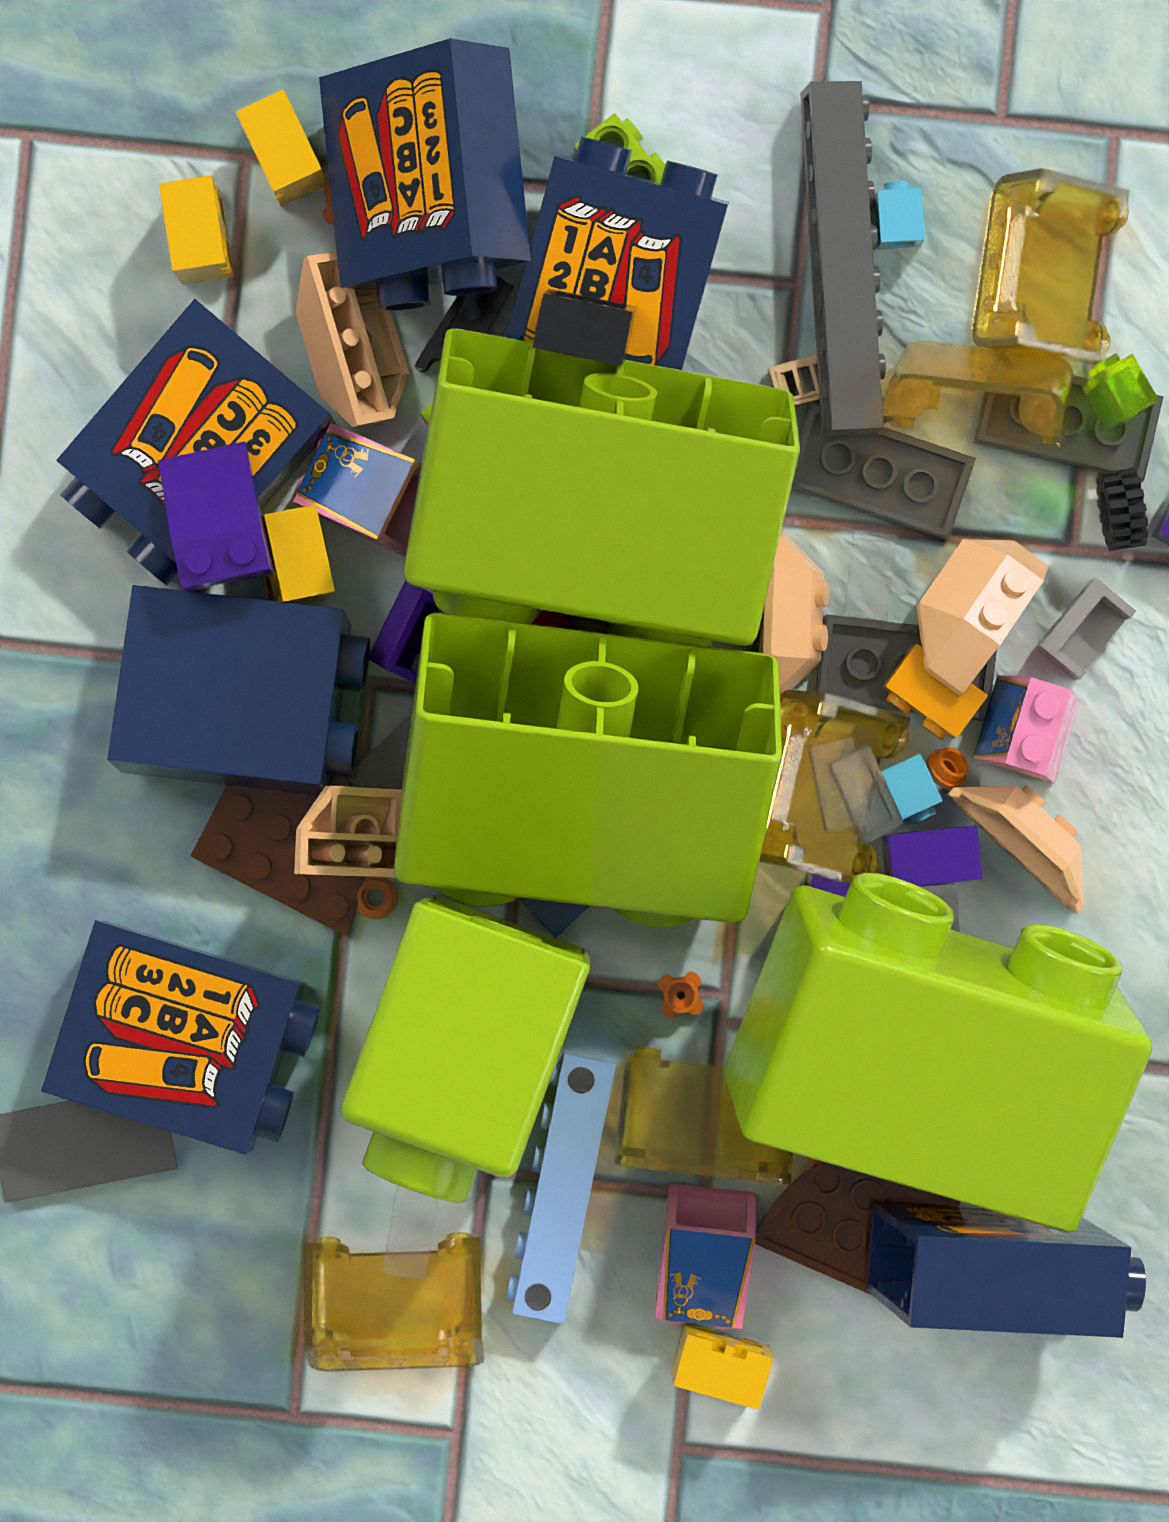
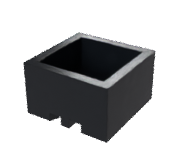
[533,288,637,366]

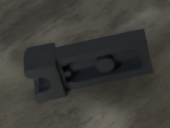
[415,275,514,373]

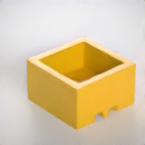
[236,89,327,207]
[159,175,234,285]
[262,505,335,605]
[671,1323,774,1410]

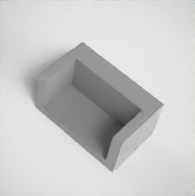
[1035,578,1136,680]

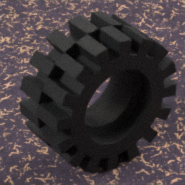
[1096,468,1148,551]

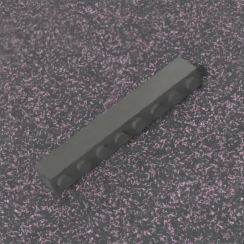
[800,81,889,437]

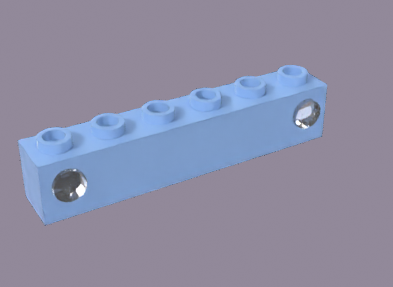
[506,1051,616,1324]

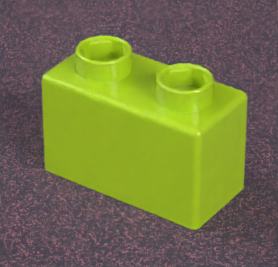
[404,328,800,647]
[394,613,782,928]
[723,873,1153,1233]
[341,895,590,1203]

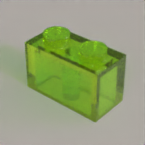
[1082,353,1159,432]

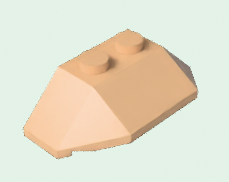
[295,251,409,428]
[759,529,830,700]
[916,539,1049,696]
[944,785,1084,914]
[294,786,402,878]

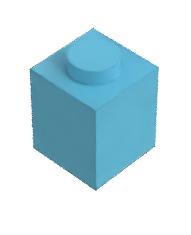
[874,181,925,250]
[877,753,942,824]

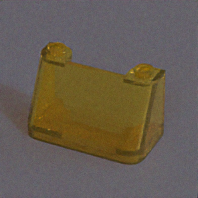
[972,168,1130,365]
[882,340,1074,447]
[759,690,911,884]
[614,1046,794,1184]
[303,1232,485,1372]

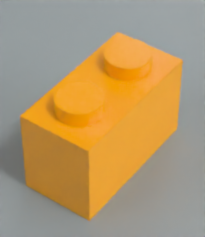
[882,643,988,740]

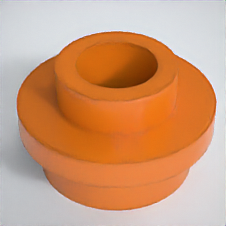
[926,747,969,790]
[357,877,398,919]

